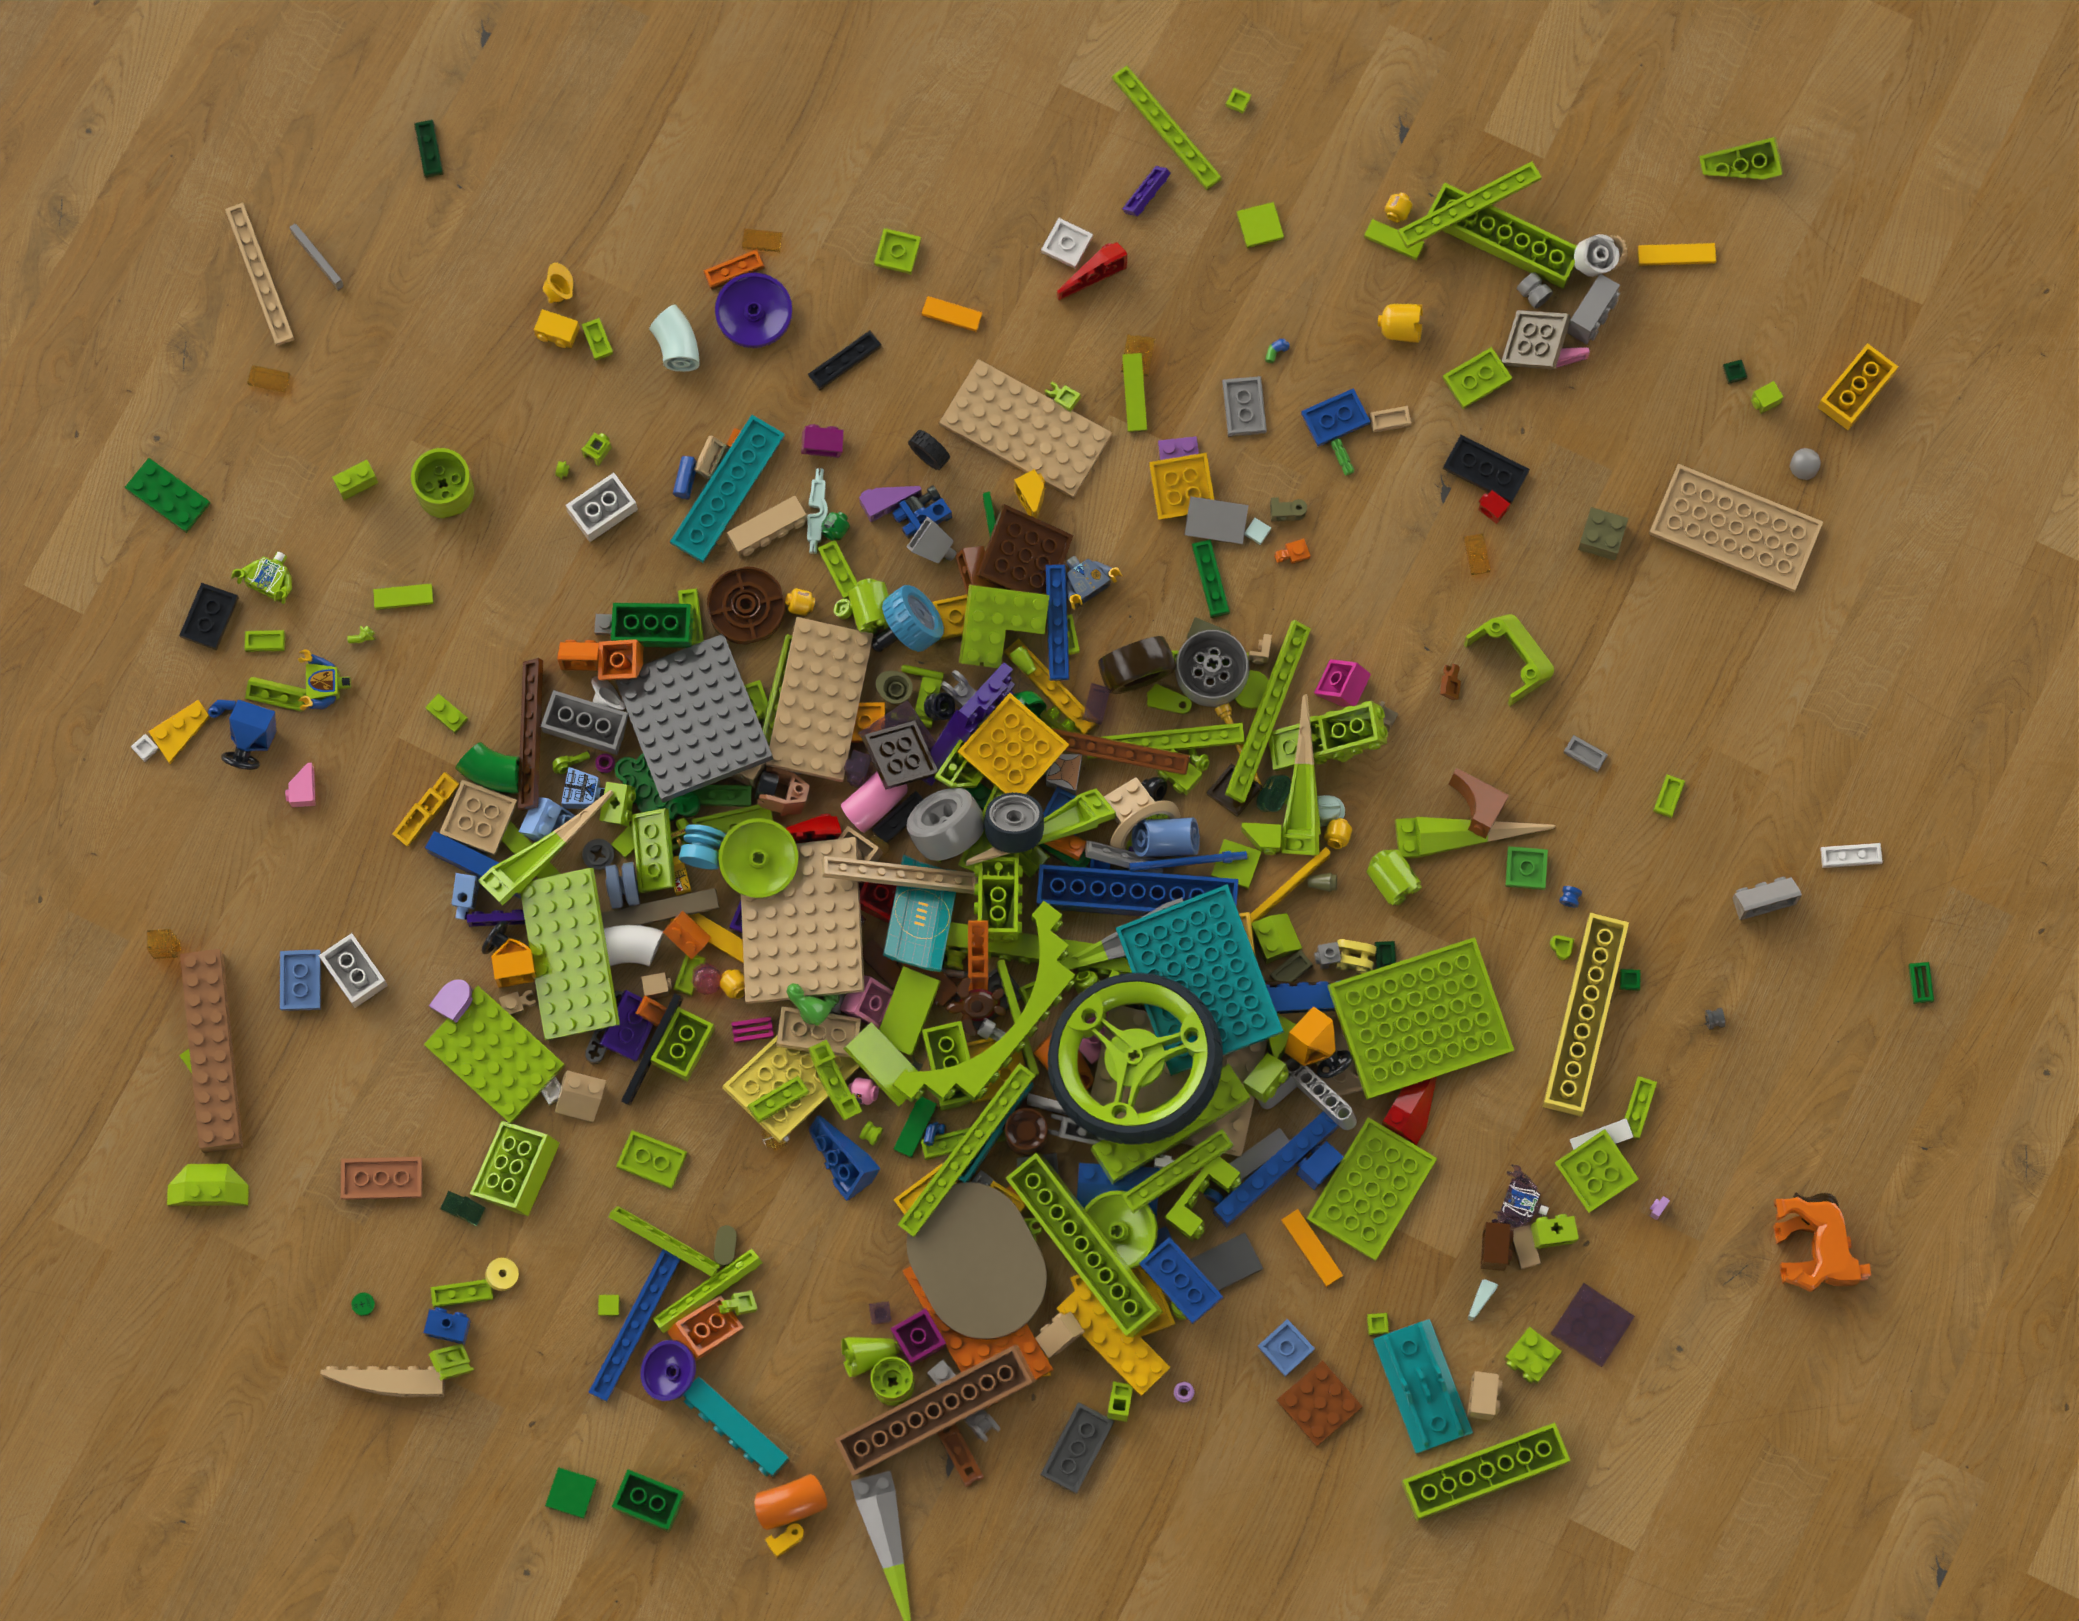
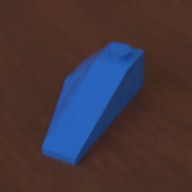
[809,1115,880,1201]

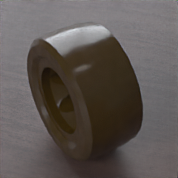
[1098,636,1176,694]

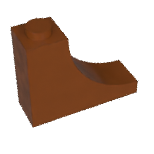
[1448,768,1509,839]

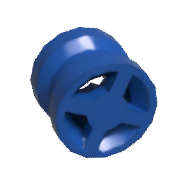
[1559,886,1582,908]

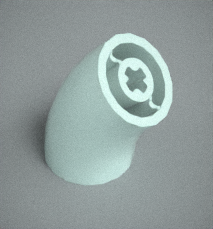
[649,305,700,372]

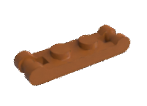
[937,1424,984,1487]

